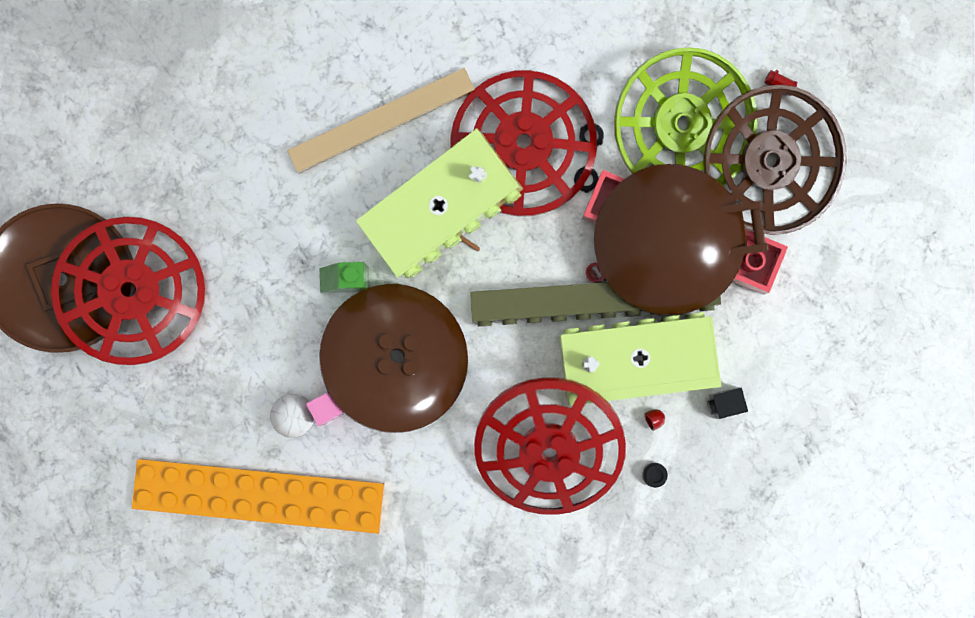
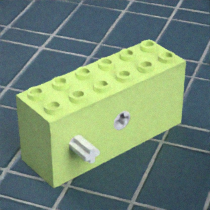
[356,129,523,279]
[558,312,721,406]

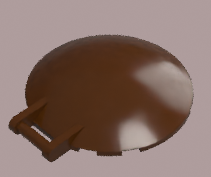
[594,164,769,315]

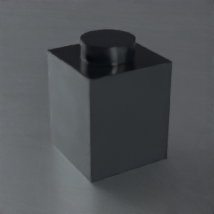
[707,387,748,419]

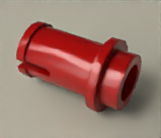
[764,70,798,96]

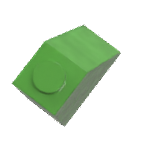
[319,262,369,293]

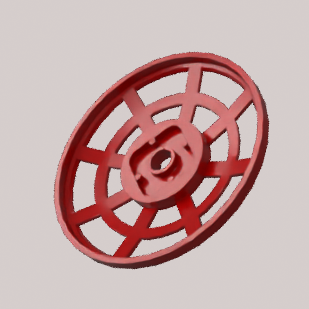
[450,70,597,217]
[51,217,205,365]
[474,377,626,515]

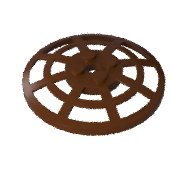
[703,85,847,235]

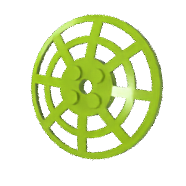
[614,47,758,186]

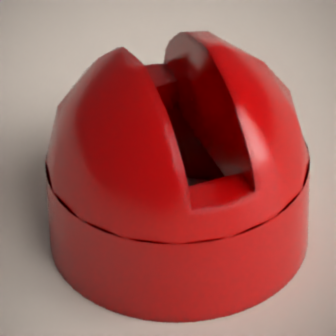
[586,262,604,282]
[644,409,665,431]

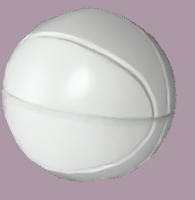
[270,394,314,438]

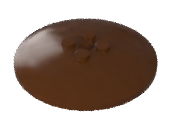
[0,204,135,353]
[319,284,468,433]

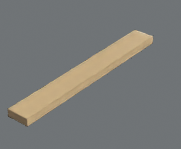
[287,67,475,174]

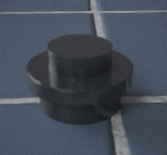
[642,463,668,488]

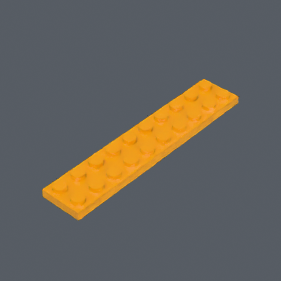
[132,459,385,534]

